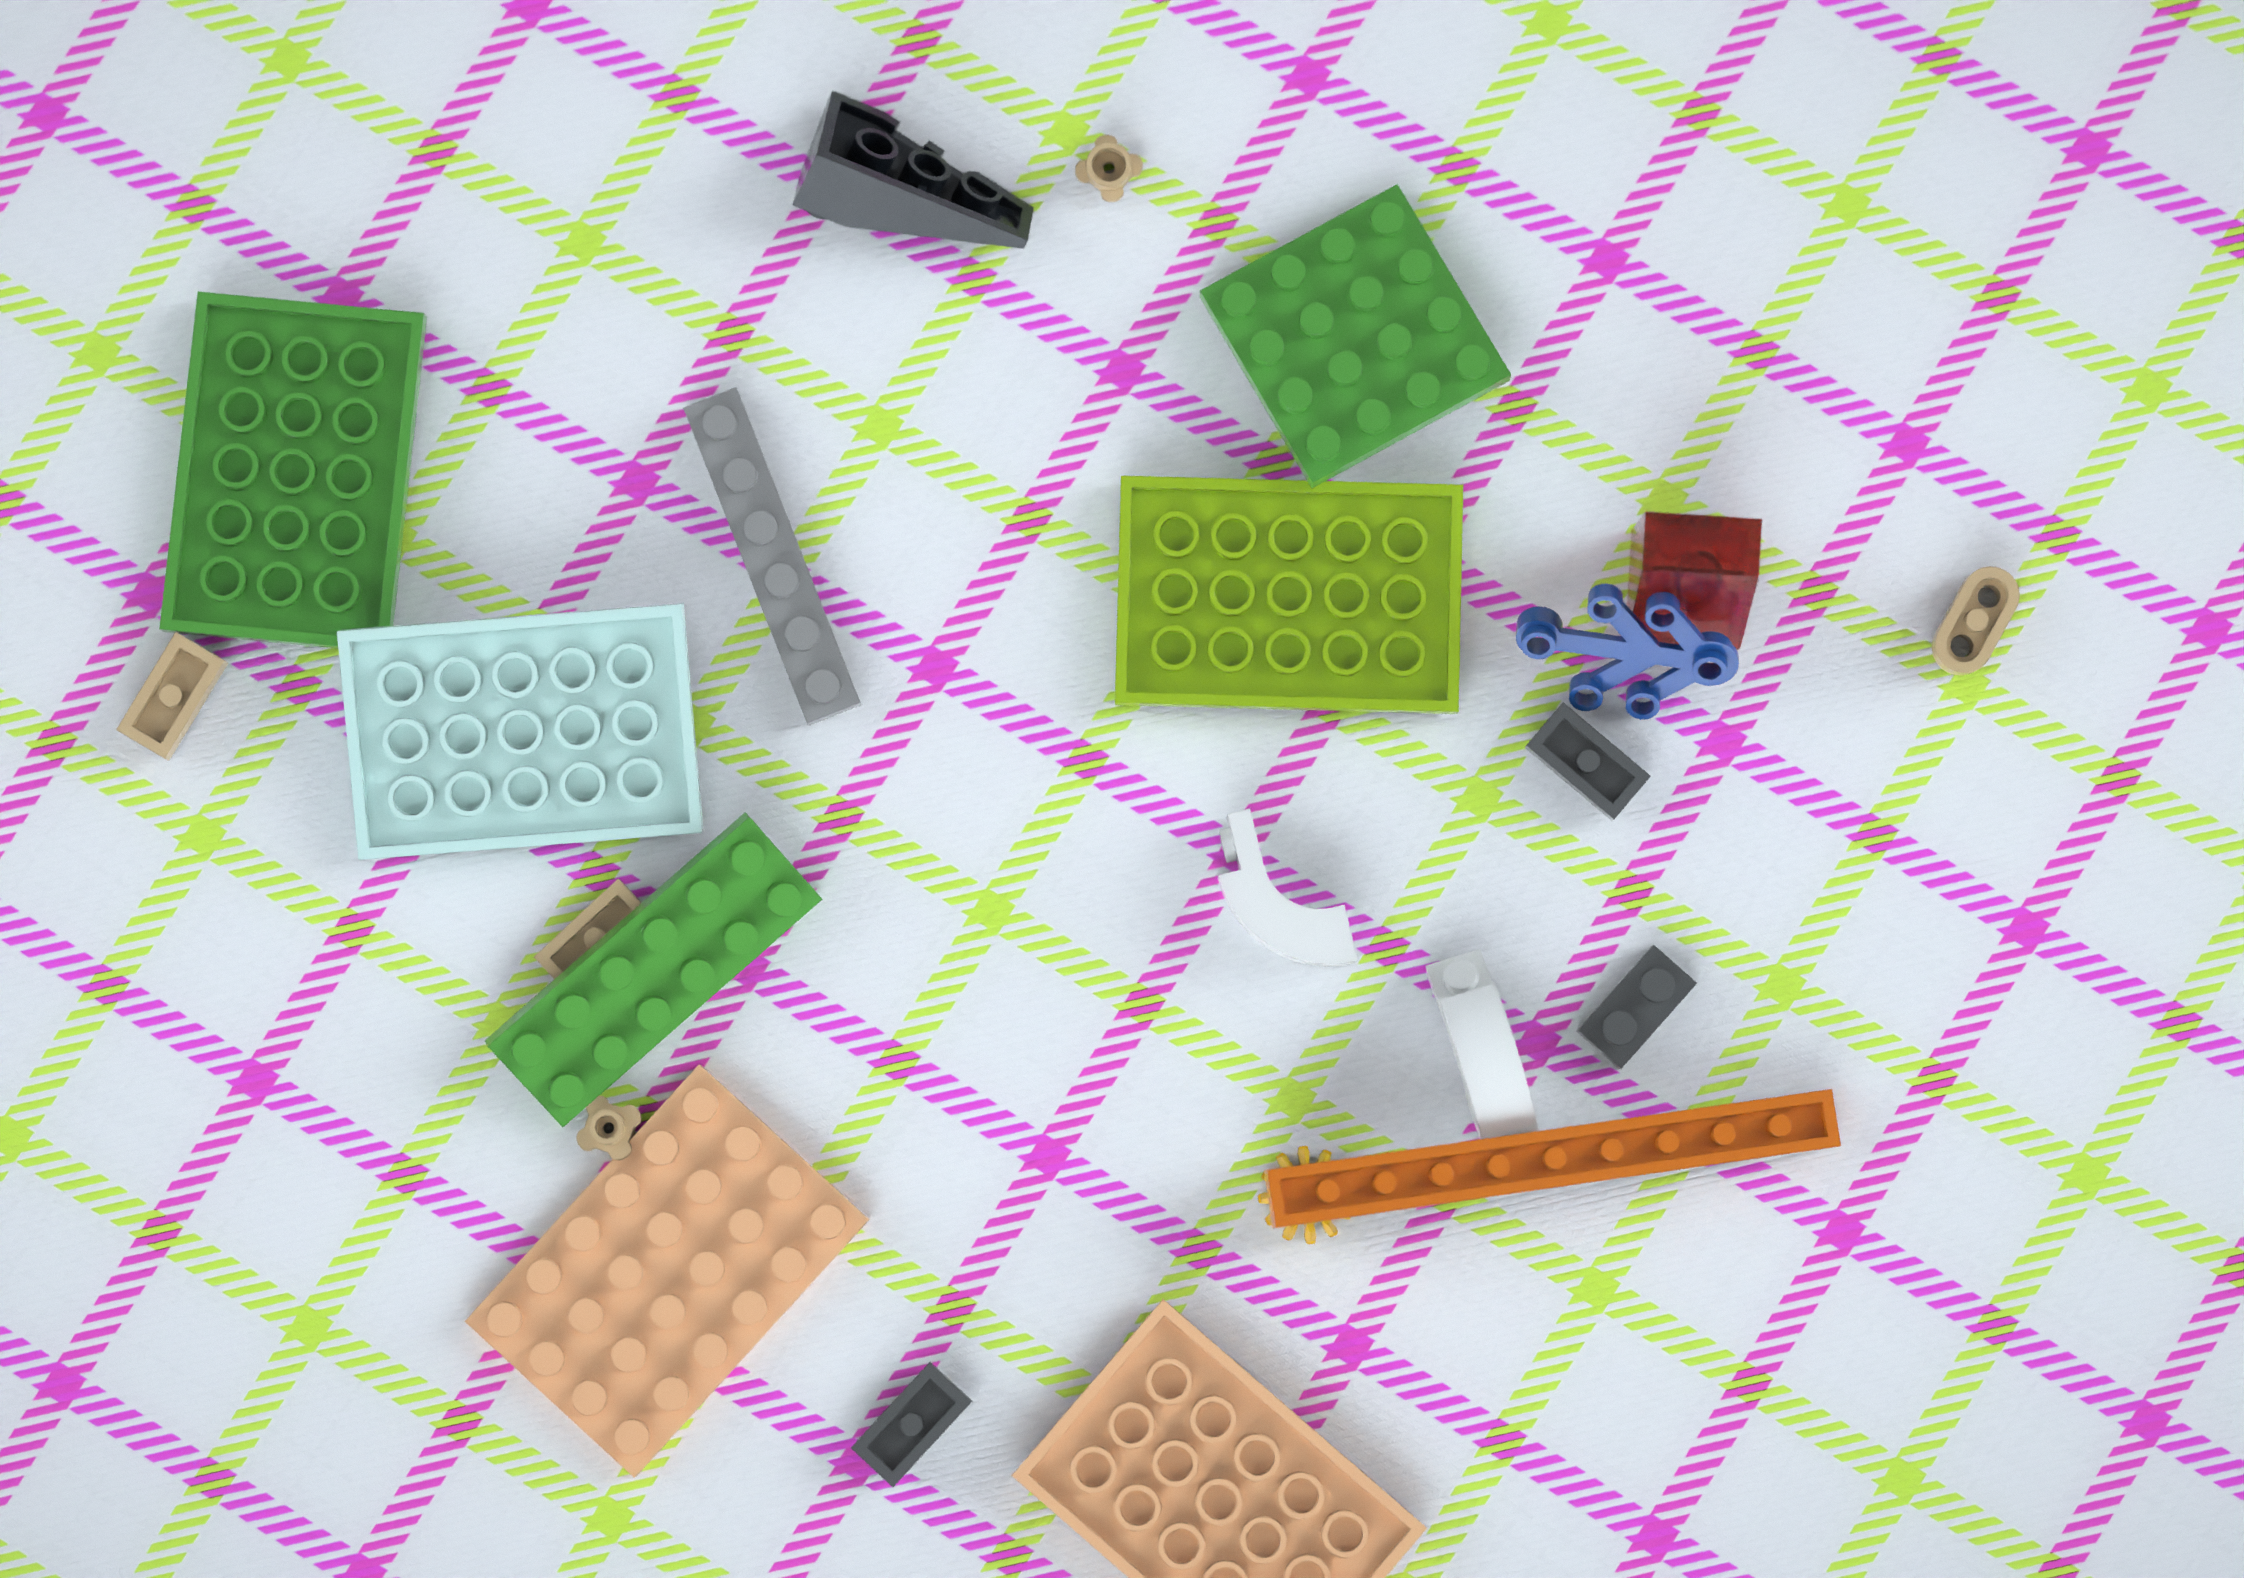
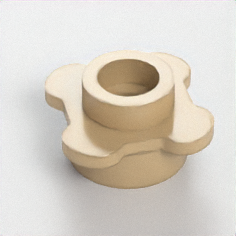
[1075,135,1143,202]
[576,1096,641,1160]

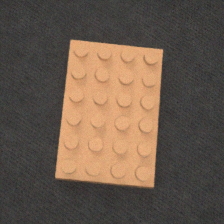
[465,1065,870,1478]
[1012,1299,1427,1578]

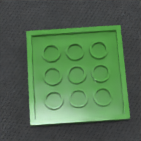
[1200,184,1511,488]

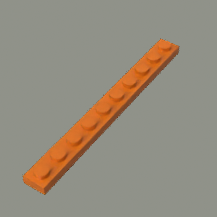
[1264,1089,1841,1228]

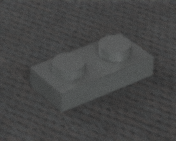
[1524,702,1651,821]
[1577,945,1697,1069]
[851,1361,972,1487]

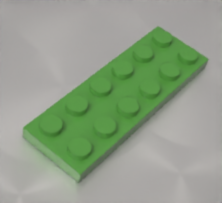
[485,812,822,1127]

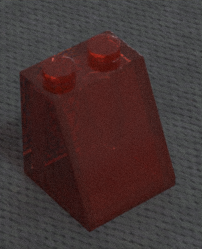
[1627,511,1762,650]

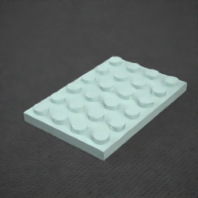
[337,603,704,860]

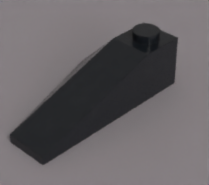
[792,90,1034,249]

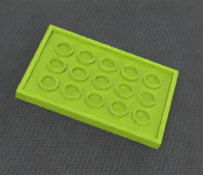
[1115,476,1463,714]

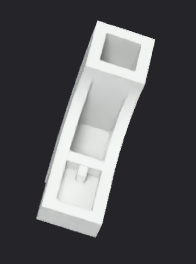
[1218,809,1358,966]
[1426,949,1539,1139]

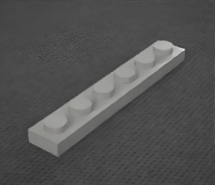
[683,387,861,726]

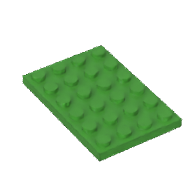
[159,291,427,649]

